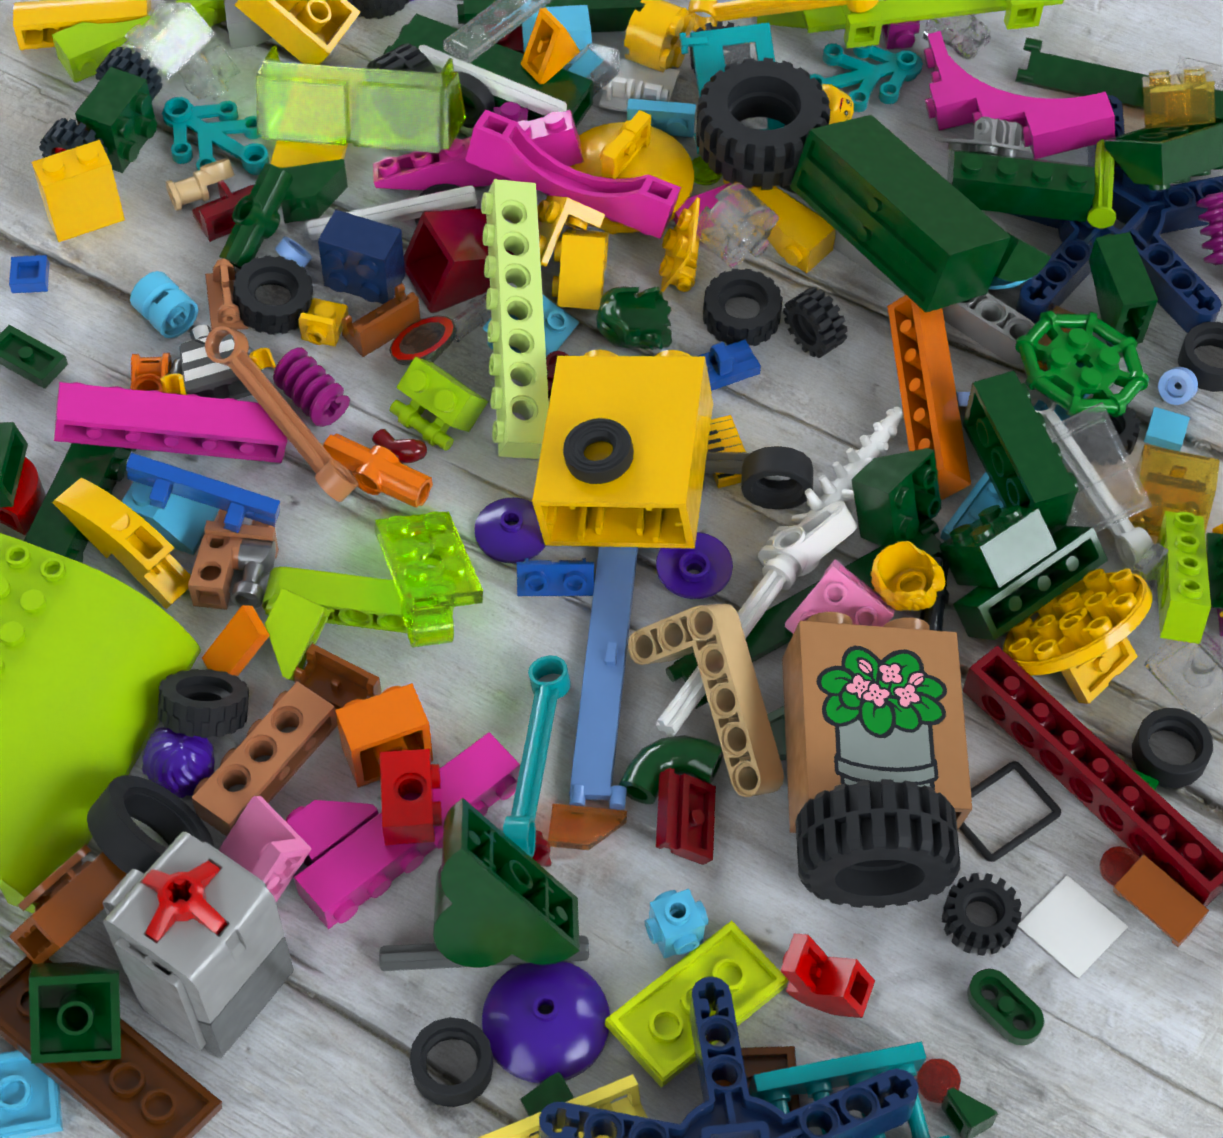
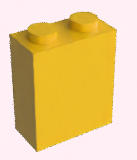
[32,140,125,242]

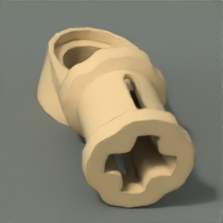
[165,158,235,211]

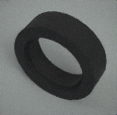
[87,775,214,874]

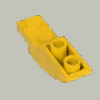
[52,478,191,609]

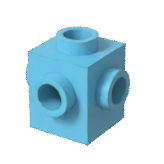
[644,889,709,959]

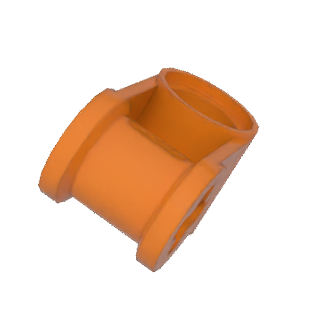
[130,353,172,393]

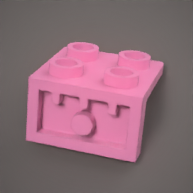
[785,559,895,634]
[219,796,312,902]

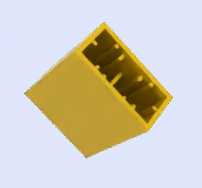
[532,350,713,549]

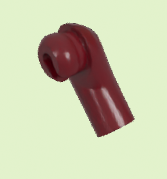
[372,429,427,464]

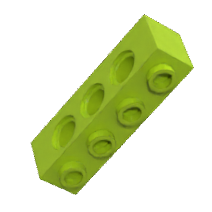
[1155,511,1211,644]

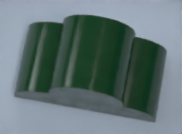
[433,798,580,968]

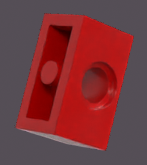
[380,749,442,845]

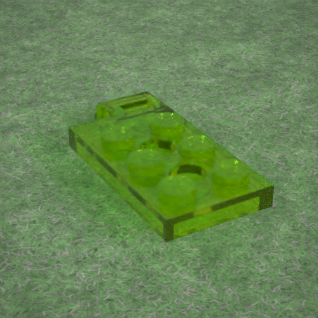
[375,511,483,648]

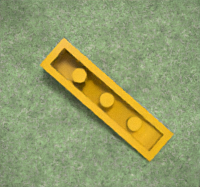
[723,179,836,274]

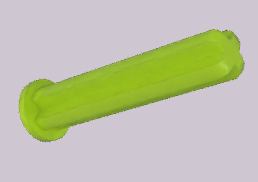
[1087,139,1116,228]

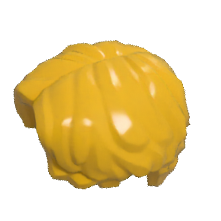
[870,541,945,611]

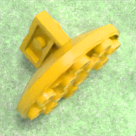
[568,110,694,234]
[1003,569,1152,704]

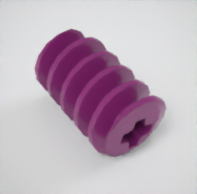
[1196,192,1223,265]
[273,347,351,427]

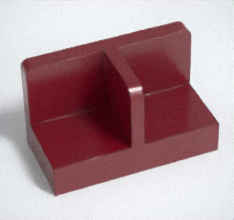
[192,180,254,242]

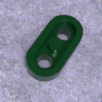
[967,969,1044,1045]

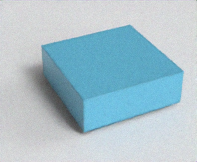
[1144,407,1190,452]

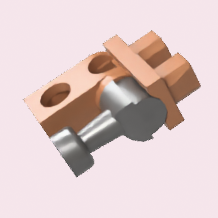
[188,509,279,610]

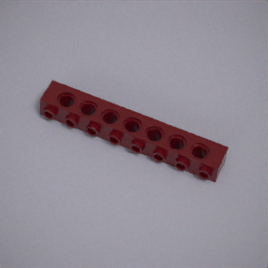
[962,645,1223,907]

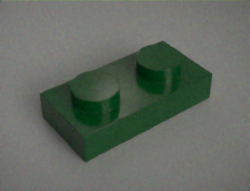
[0,325,68,389]

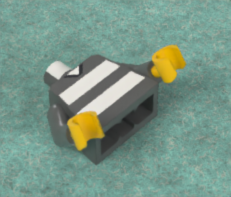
[161,325,276,400]

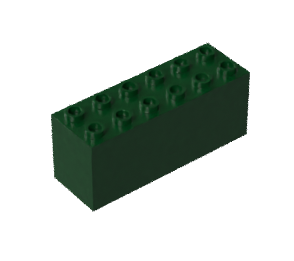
[790,115,1011,313]

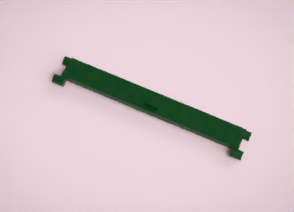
[1015,37,1223,117]
[666,520,945,709]

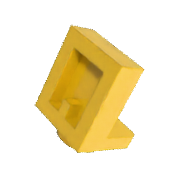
[298,298,349,347]

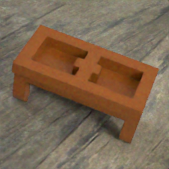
[342,283,421,357]
[294,643,382,710]
[1112,854,1209,947]

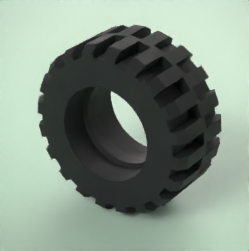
[696,58,831,190]
[796,779,961,908]

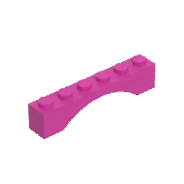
[465,109,681,239]

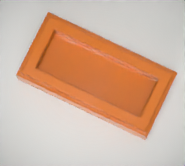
[202,605,270,677]

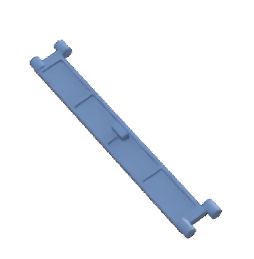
[569,547,638,811]

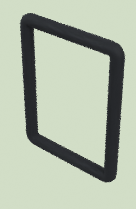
[959,761,1061,862]

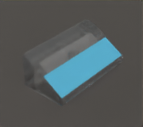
[563,43,620,97]

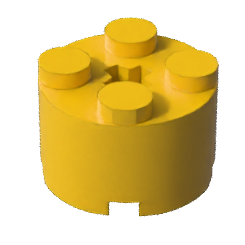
[624,0,695,72]

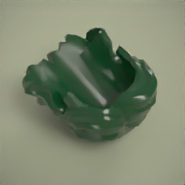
[596,286,672,351]

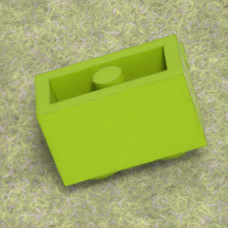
[389,357,489,451]

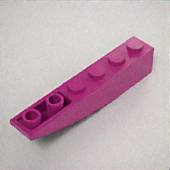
[373,110,584,190]

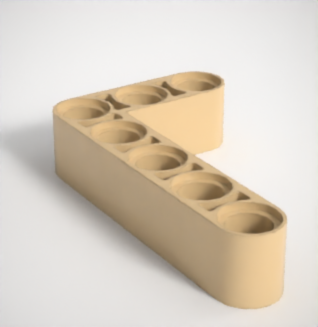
[628,603,784,797]

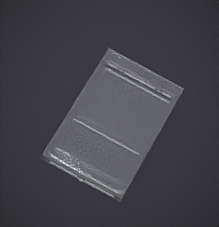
[1046,402,1152,533]

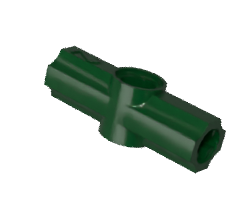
[219,163,294,270]

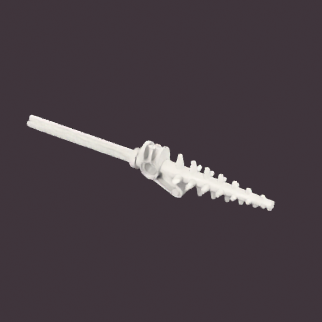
[656,407,904,737]

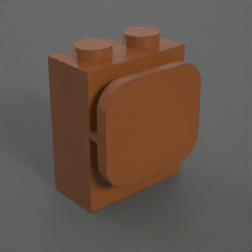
[9,844,127,964]

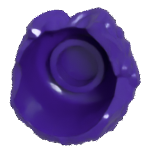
[142,726,215,798]

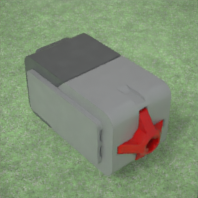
[103,832,294,1058]

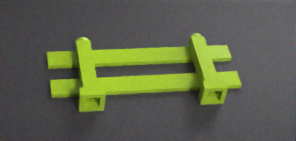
[802,0,1064,48]

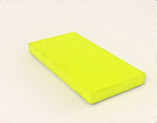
[605,920,789,1088]

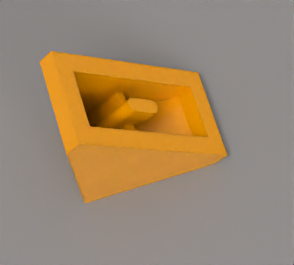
[521,8,580,85]

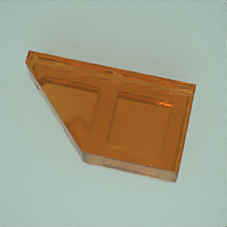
[548,804,627,850]

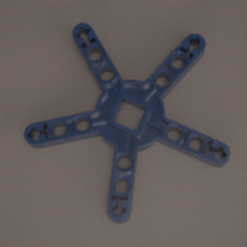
[1007,95,1223,333]
[539,977,919,1138]

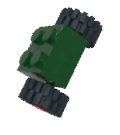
[39,47,163,173]

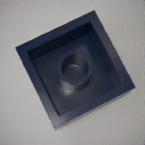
[318,209,406,304]

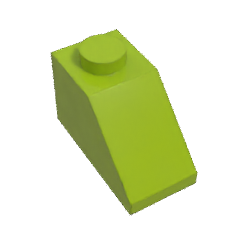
[265,588,331,681]

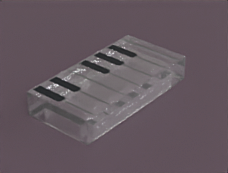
[1132,543,1169,592]

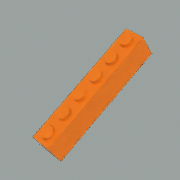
[887,295,972,500]

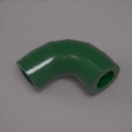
[619,735,724,805]

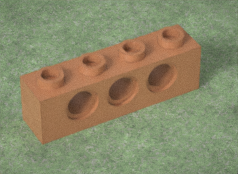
[191,681,338,837]

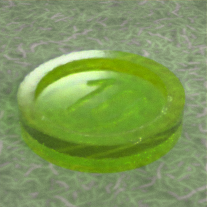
[692,156,722,186]

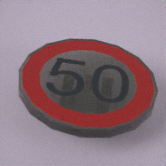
[389,316,458,365]

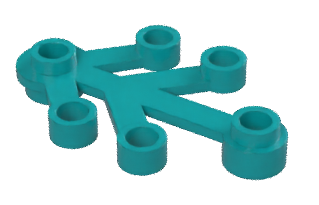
[810,43,923,113]
[162,97,269,175]

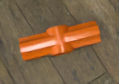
[323,433,433,508]

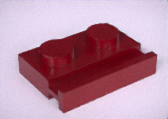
[656,768,716,865]

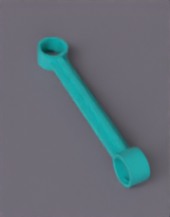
[503,655,571,858]

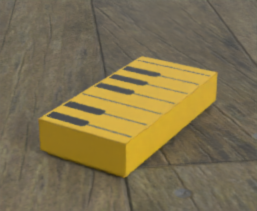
[707,415,745,488]

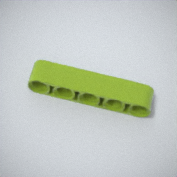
[262,567,456,637]

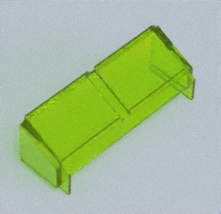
[256,46,466,153]

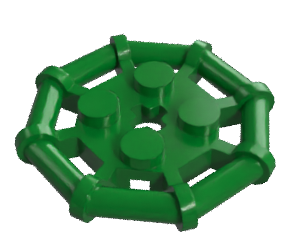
[1015,310,1149,417]

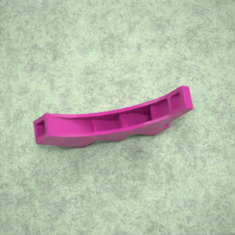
[924,31,1115,159]

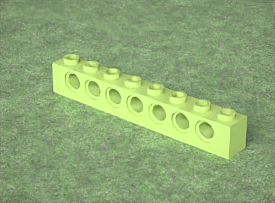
[481,179,549,459]

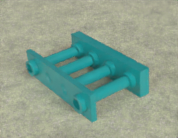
[748,1041,950,1138]

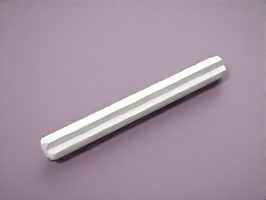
[418,45,567,116]
[307,185,478,241]

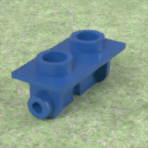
[517,558,594,596]

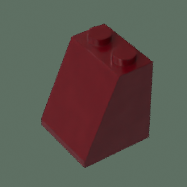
[404,209,515,313]

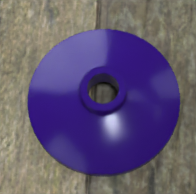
[474,497,546,563]
[656,532,733,599]

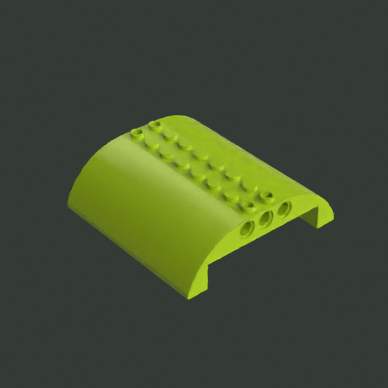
[0,533,201,913]

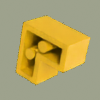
[552,229,609,310]

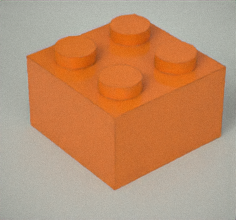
[335,683,433,788]

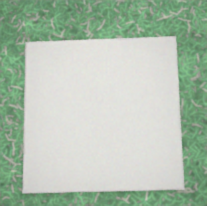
[1018,875,1128,979]

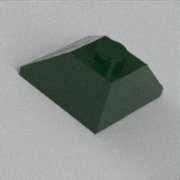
[29,962,121,1064]

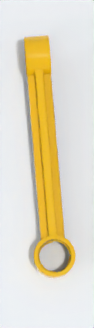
[688,0,879,32]

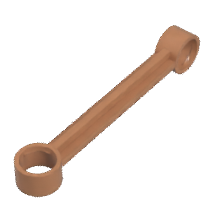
[205,326,358,502]

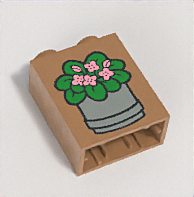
[782,612,972,833]

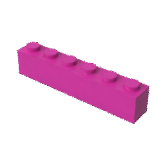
[54,382,287,463]
[294,732,520,930]

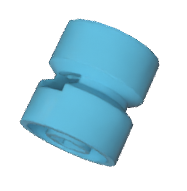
[130,271,198,338]

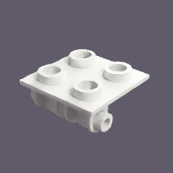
[599,57,680,113]

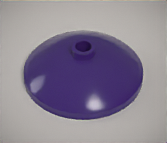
[482,961,610,1084]

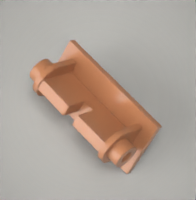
[205,259,248,330]

